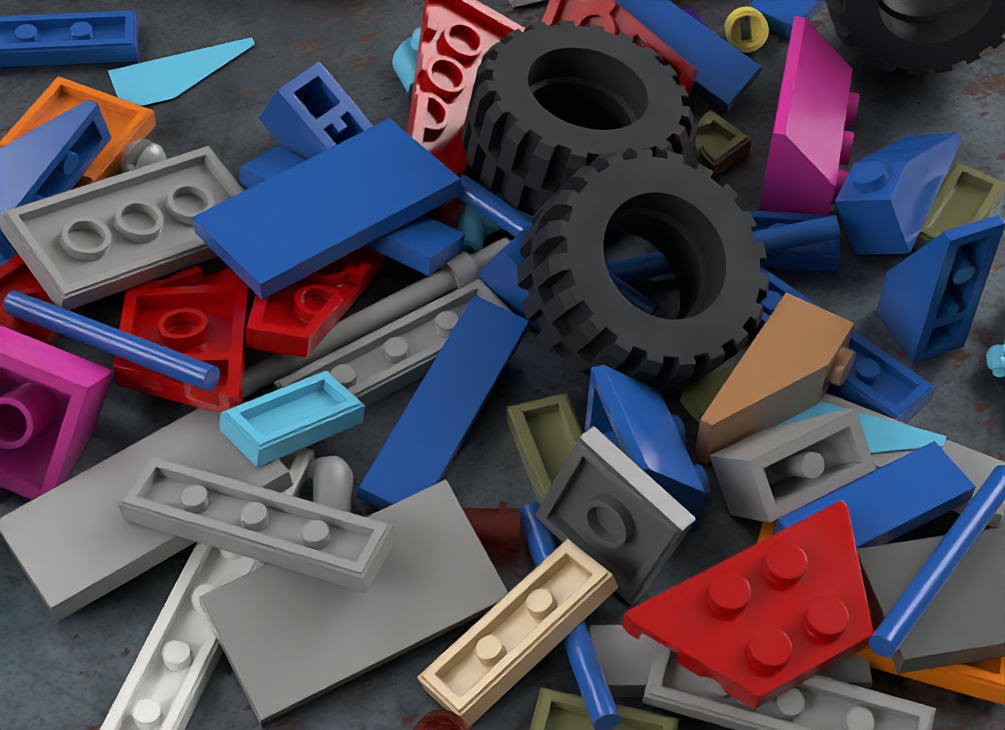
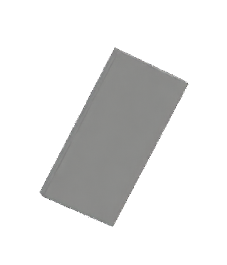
[0,146,244,310]
[0,408,293,622]
[199,479,508,725]

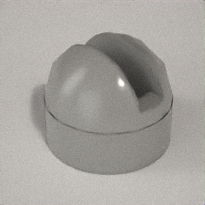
[121,138,167,173]

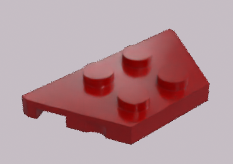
[113,266,252,414]
[622,500,874,709]

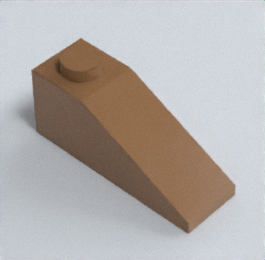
[693,293,856,464]

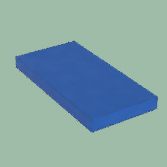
[192,118,461,300]

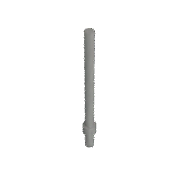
[195,238,511,409]

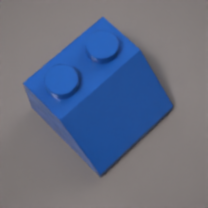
[584,365,710,533]

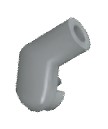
[307,456,354,513]

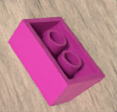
[758,16,860,214]
[0,325,114,500]

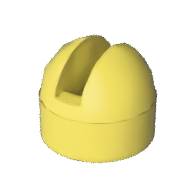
[724,7,769,53]

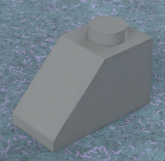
[709,408,876,523]

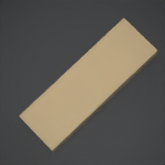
[417,539,619,729]

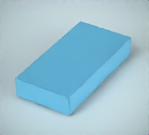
[219,371,365,467]

